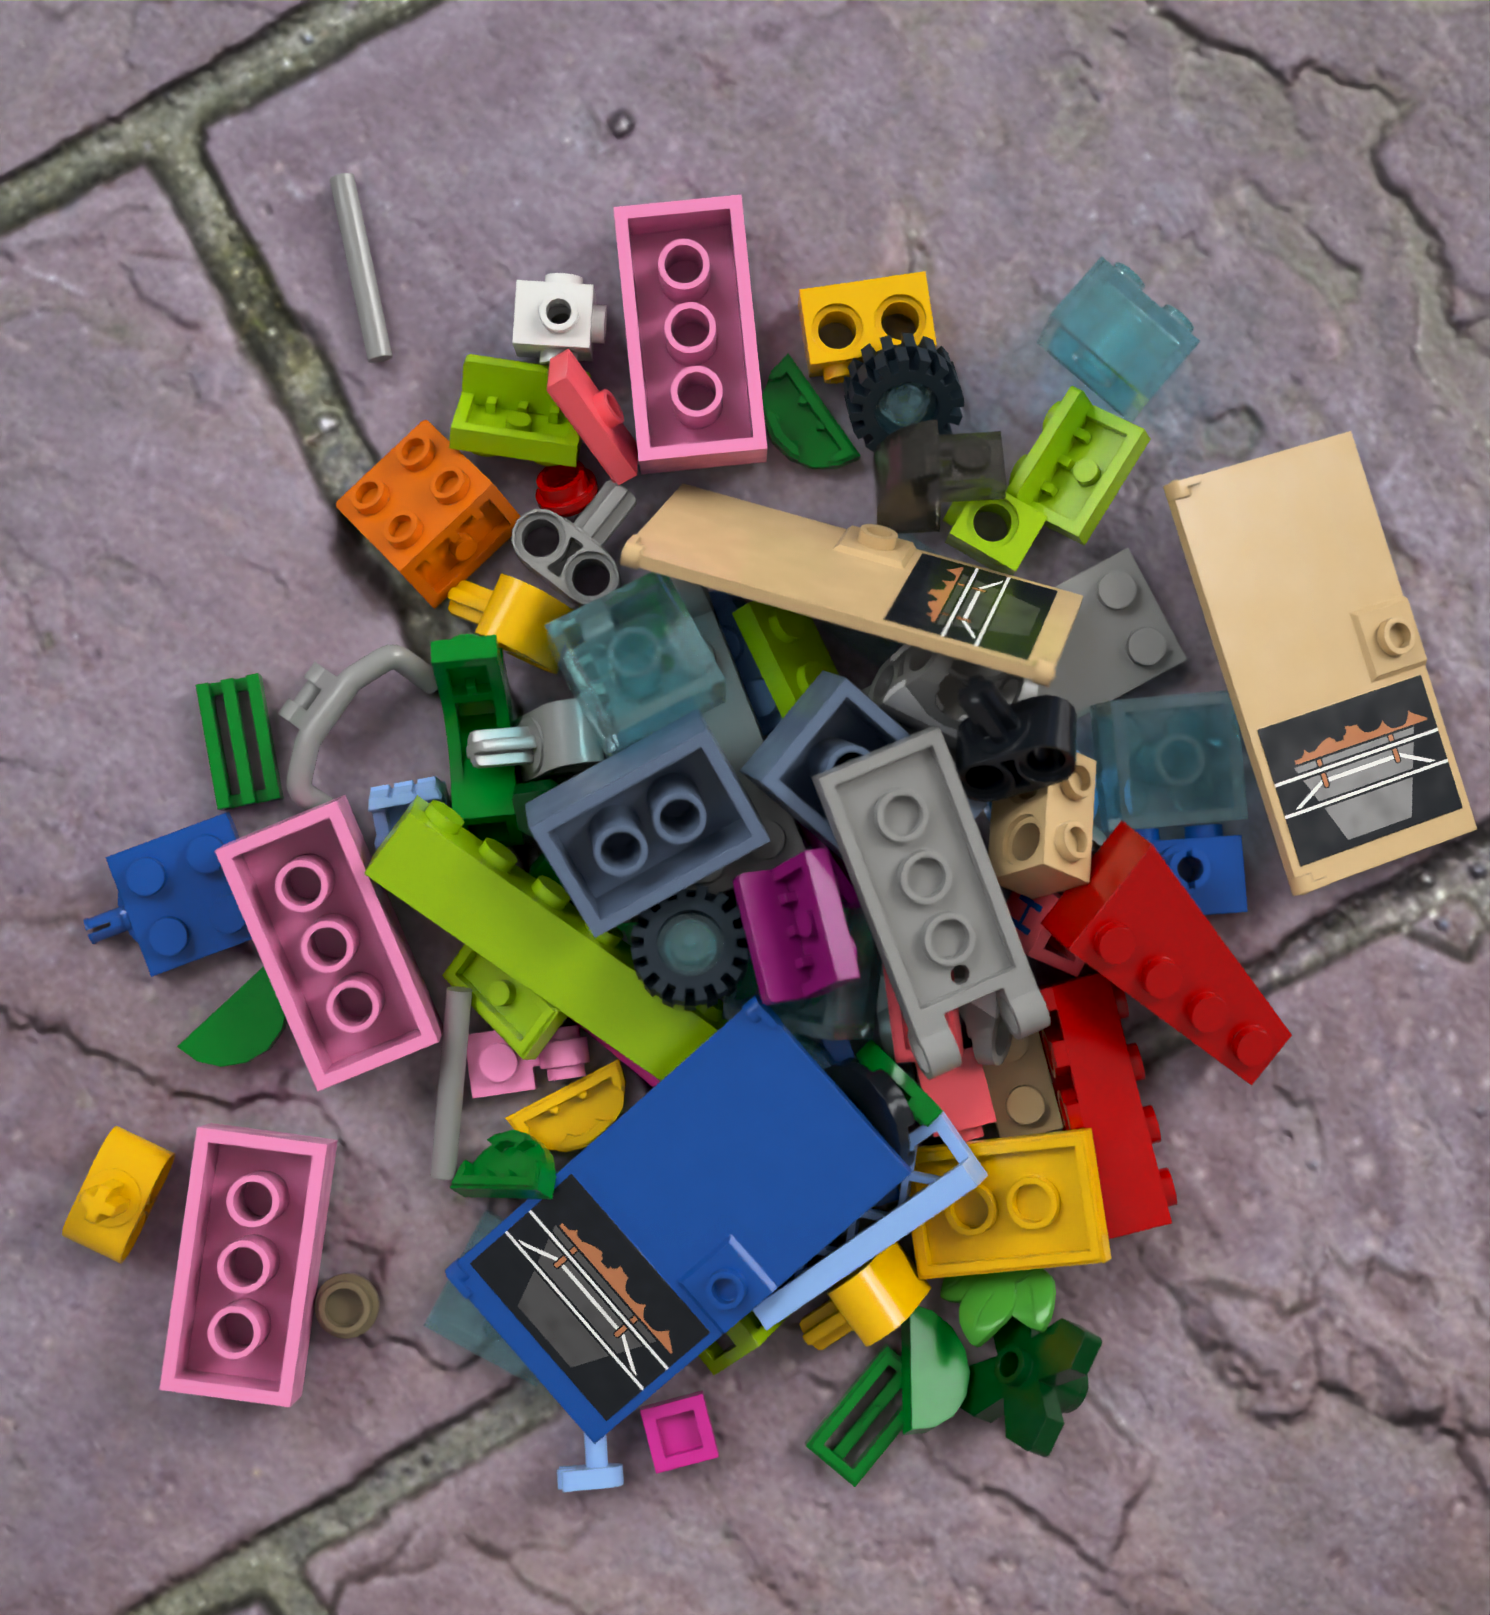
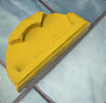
[505,1059,626,1152]

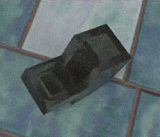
[873,420,1006,534]

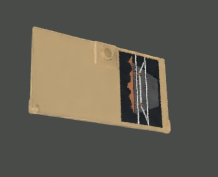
[1163,431,1477,896]
[620,483,1083,687]

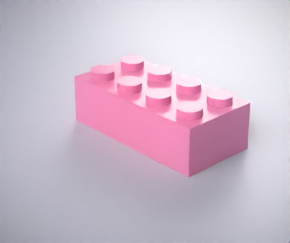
[613,195,767,475]
[215,795,443,1092]
[159,1123,338,1407]

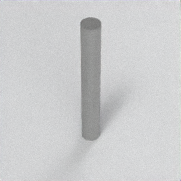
[329,173,393,363]
[430,987,472,1180]

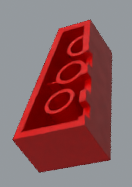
[1040,820,1292,1086]

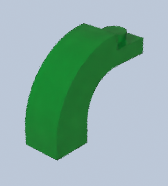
[430,634,524,847]

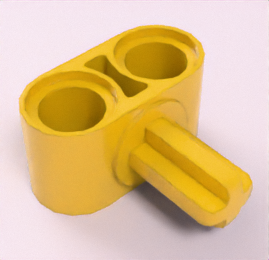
[447,574,578,674]
[62,1126,175,1264]
[799,1241,932,1350]

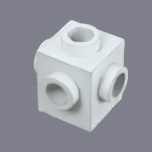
[512,273,607,366]

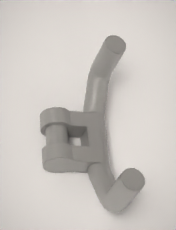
[278,645,438,811]

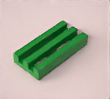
[195,673,284,811]
[805,1343,903,1487]

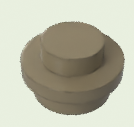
[314,1273,380,1339]

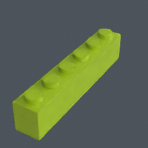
[364,795,731,1081]

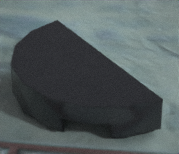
[823,1057,915,1167]

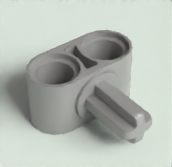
[511,480,637,609]
[466,698,605,783]

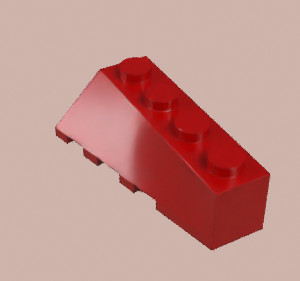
[1037,971,1177,1239]

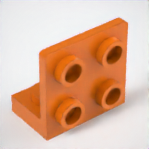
[336,420,521,609]

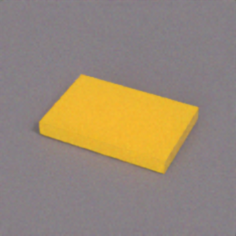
[910,1128,1111,1280]

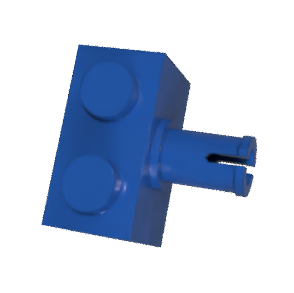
[1135,824,1248,915]

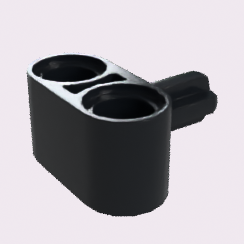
[955,675,1077,802]

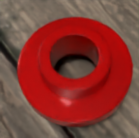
[535,460,598,517]

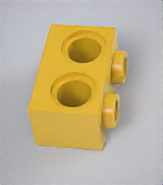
[798,271,937,384]

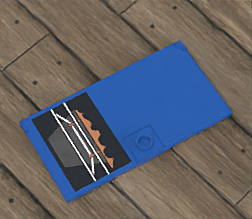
[445,994,912,1444]

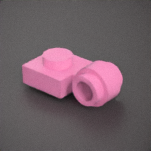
[467,1025,590,1099]

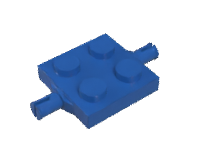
[84,812,252,977]

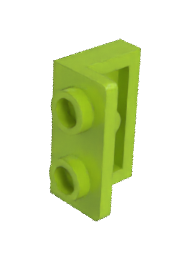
[449,354,591,467]
[1006,386,1151,546]
[732,601,839,718]

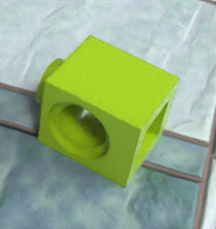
[942,478,1048,576]

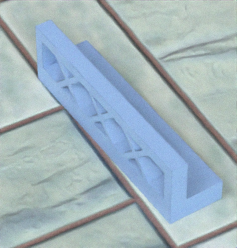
[753,1111,988,1331]

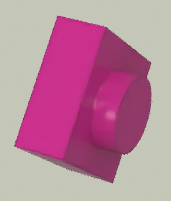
[640,1390,719,1474]

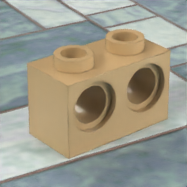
[988,752,1096,899]

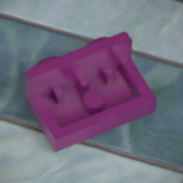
[733,848,860,1005]

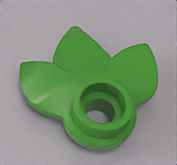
[940,1268,1056,1348]

